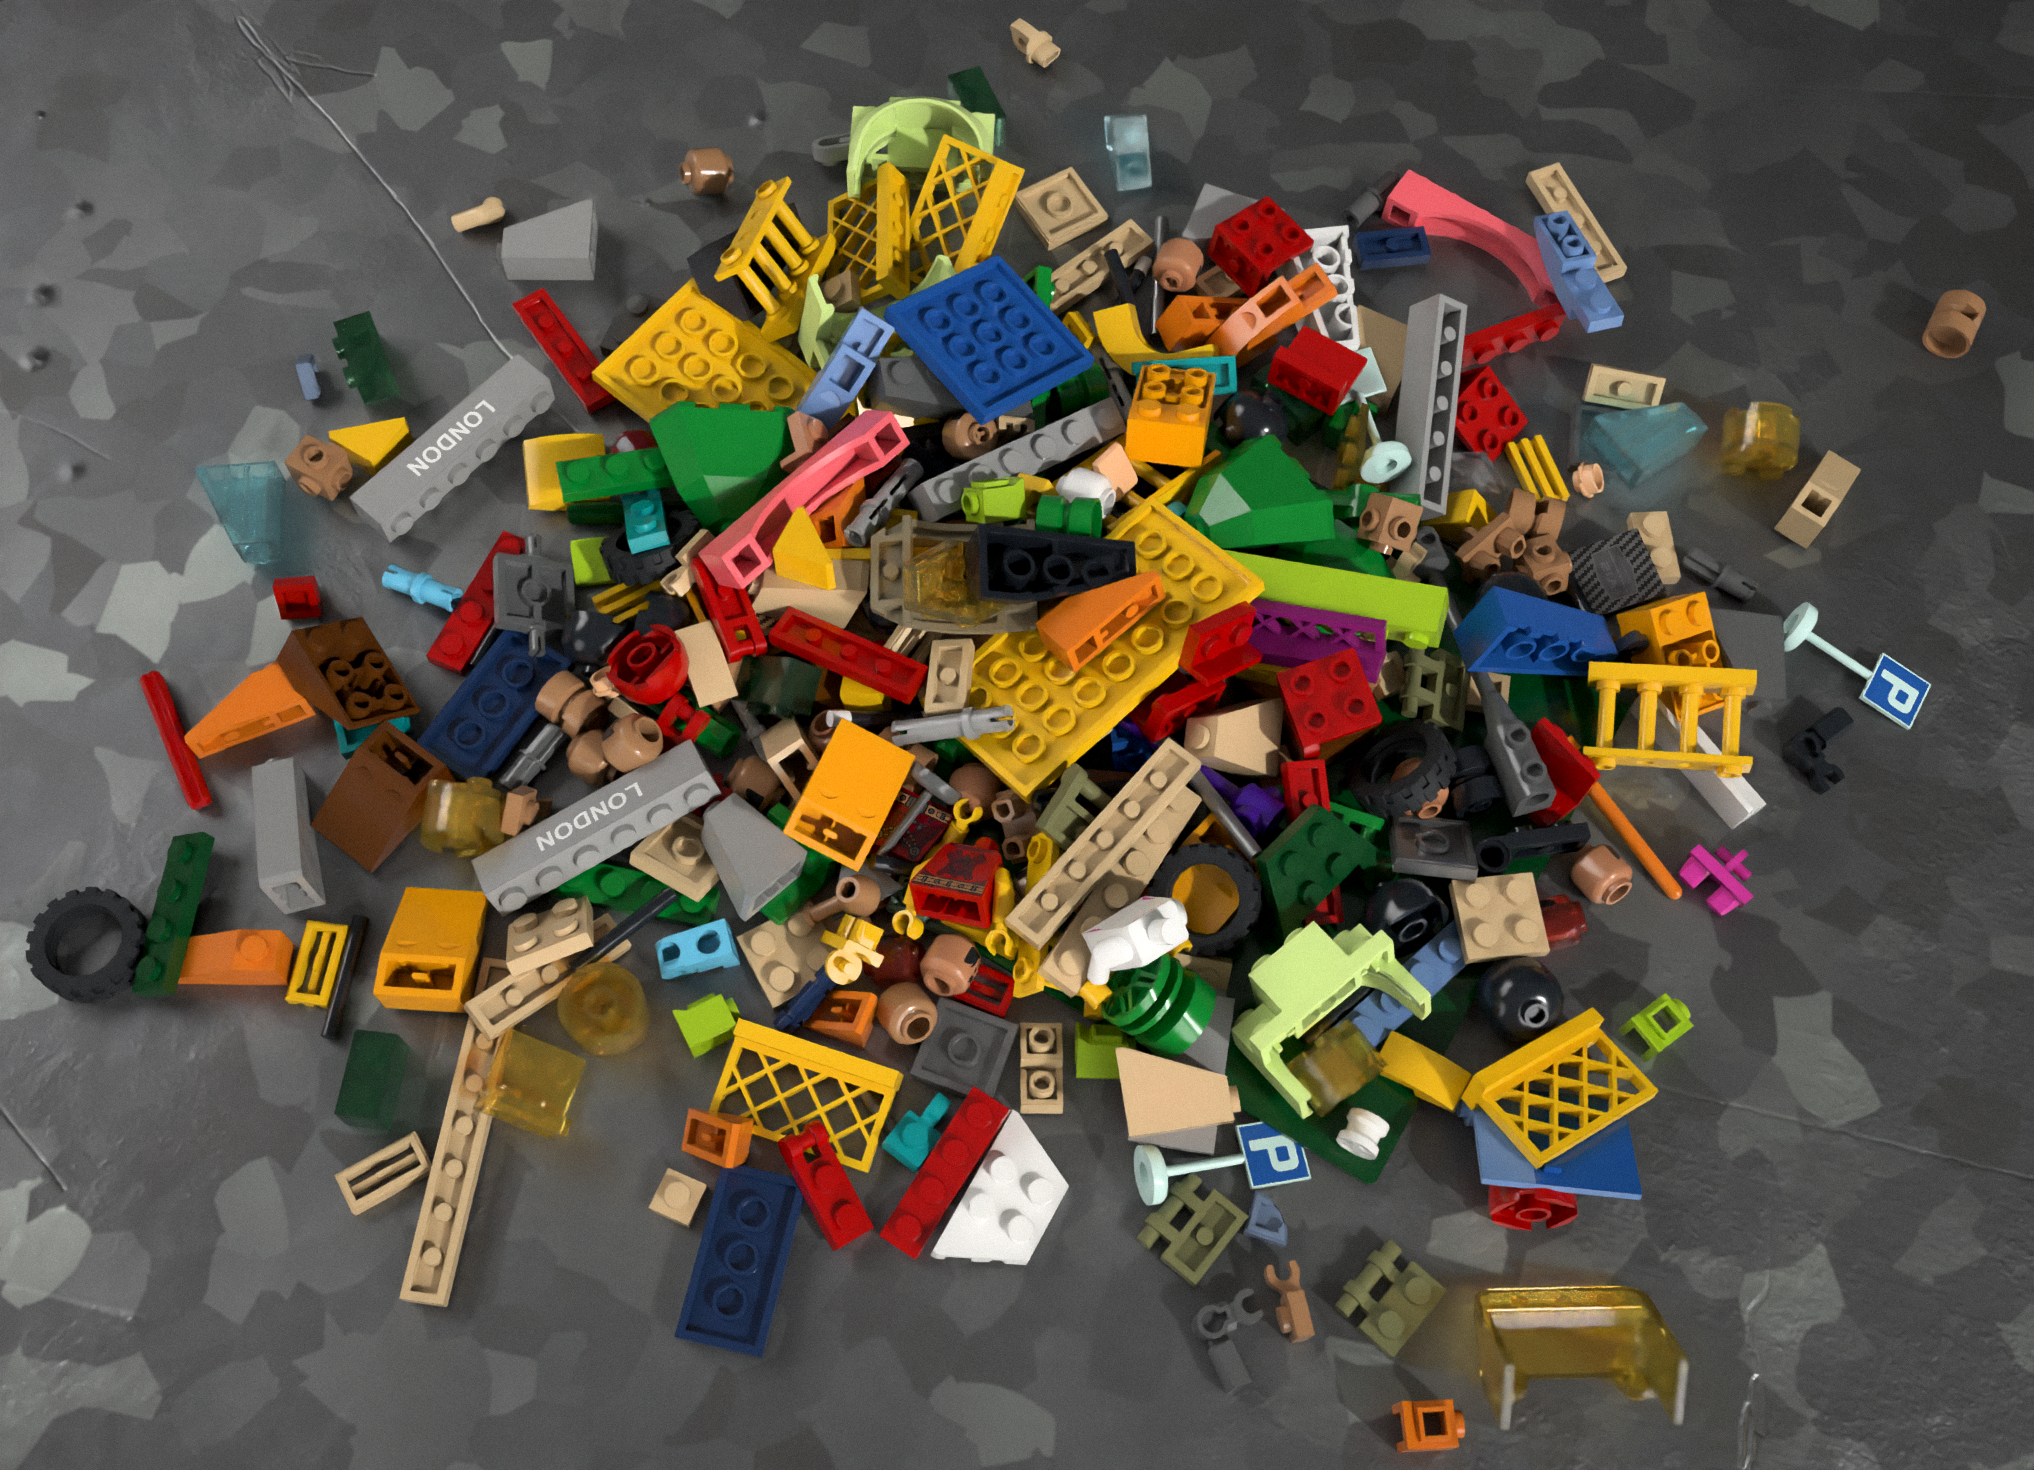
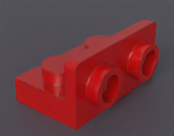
[1178,601,1263,687]

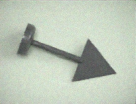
[832,760,962,921]

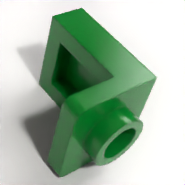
[1321,399,1379,451]

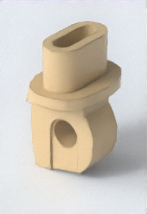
[1010,18,1061,68]

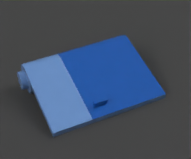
[1456,1089,1642,1200]

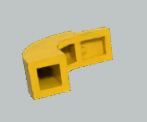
[1093,303,1220,377]

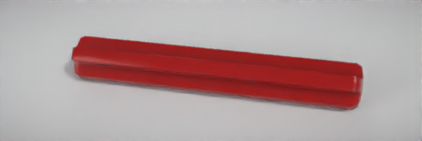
[139,670,212,810]

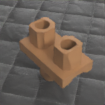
[1454,512,1527,584]
[991,789,1042,864]

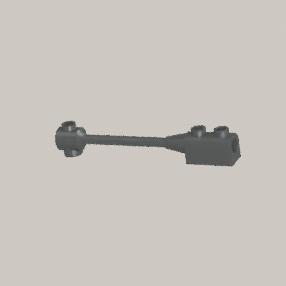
[1402,526,1557,817]

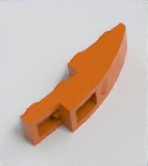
[1203,262,1338,369]

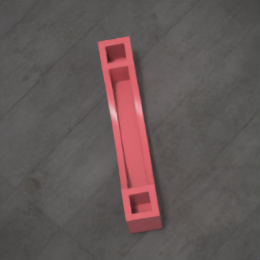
[1381,169,1566,317]
[698,410,910,589]

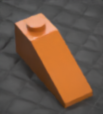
[1154,295,1250,352]
[1035,570,1166,673]
[184,661,316,759]
[178,929,295,986]

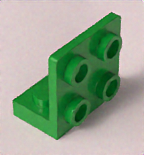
[719,803,837,925]

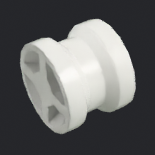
[1336,1107,1390,1160]

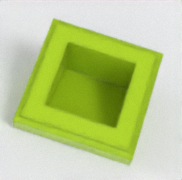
[570,536,615,587]

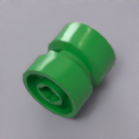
[1047,362,1109,421]
[1036,495,1102,538]

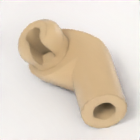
[451,197,505,232]

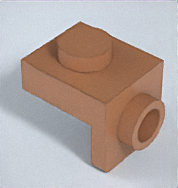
[780,411,828,473]

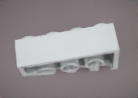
[1275,225,1360,351]

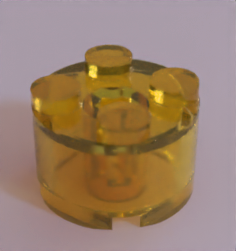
[1720,402,1801,481]
[420,777,507,859]
[557,962,651,1058]
[1286,1019,1388,1118]

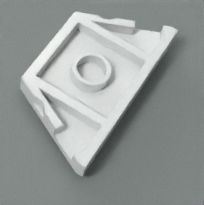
[930,1110,1069,1265]

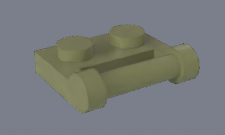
[1035,763,1113,851]

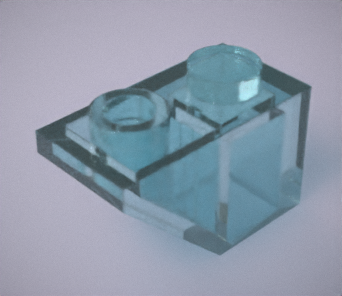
[1104,112,1152,191]

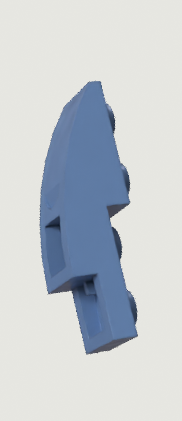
[1533,210,1624,333]
[795,306,895,431]

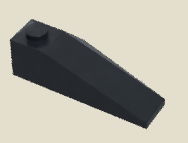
[687,203,802,321]
[966,524,1137,605]

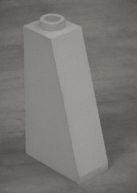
[252,757,326,914]
[1128,988,1235,1156]

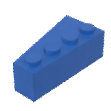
[1453,586,1619,676]

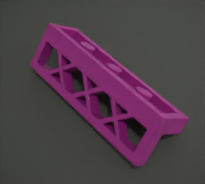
[1247,598,1387,684]

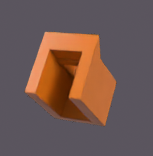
[1392,1399,1465,1453]

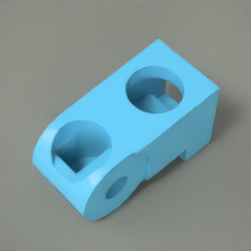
[655,918,741,980]

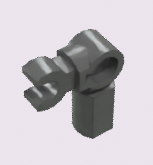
[1191,1288,1264,1394]

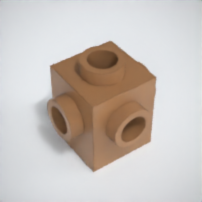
[284,434,355,501]
[1356,492,1423,556]
[1512,534,1572,595]

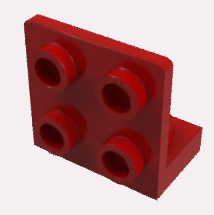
[1207,196,1314,299]
[1267,326,1368,416]
[1454,365,1528,468]
[1276,648,1382,761]
[1127,669,1227,743]
[1489,717,1601,828]

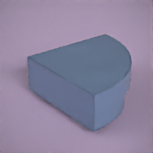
[295,353,321,400]
[1242,1190,1287,1248]

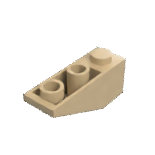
[1774,450,1861,549]

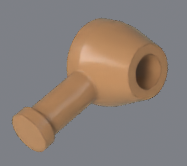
[803,874,881,927]

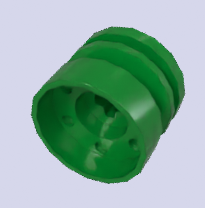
[1101,953,1216,1059]

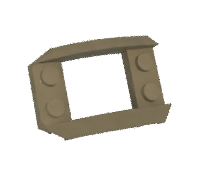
[870,515,1041,635]

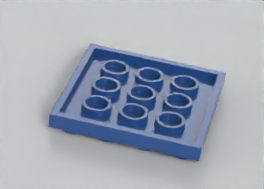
[883,254,1095,426]

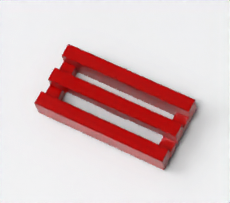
[927,964,1015,1019]

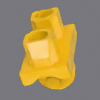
[820,914,884,985]

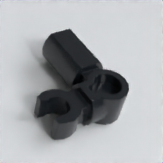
[1782,707,1854,795]

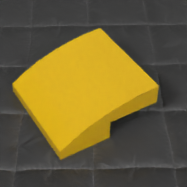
[522,433,610,511]

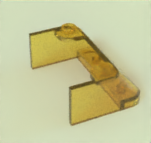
[1474,1286,1689,1429]

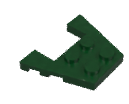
[1256,803,1399,946]

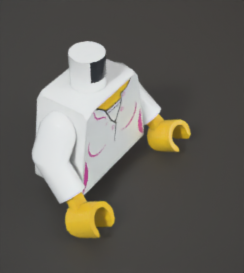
[1079,896,1193,1010]

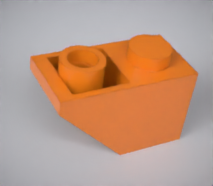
[809,477,871,549]

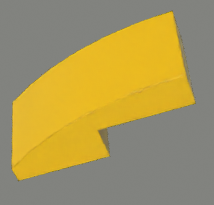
[1373,1031,1472,1113]

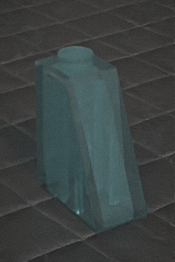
[1582,402,1708,490]
[196,461,286,564]

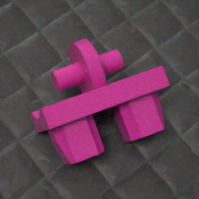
[1677,844,1754,917]

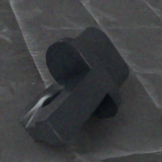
[1612,630,1649,663]

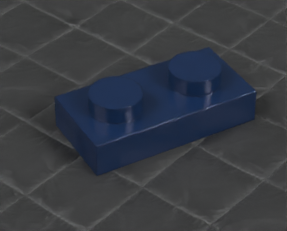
[1353,226,1431,270]

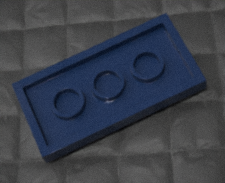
[416,630,576,791]
[674,1165,805,1359]

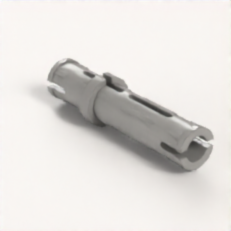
[1088,342,1133,427]
[844,458,924,548]
[891,704,1015,747]

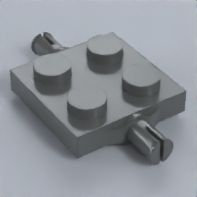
[493,533,575,657]

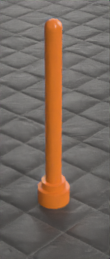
[1567,735,1682,900]

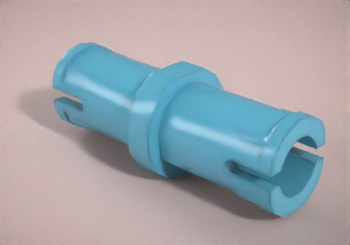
[382,564,463,612]

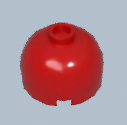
[606,624,689,706]
[1488,1185,1578,1230]

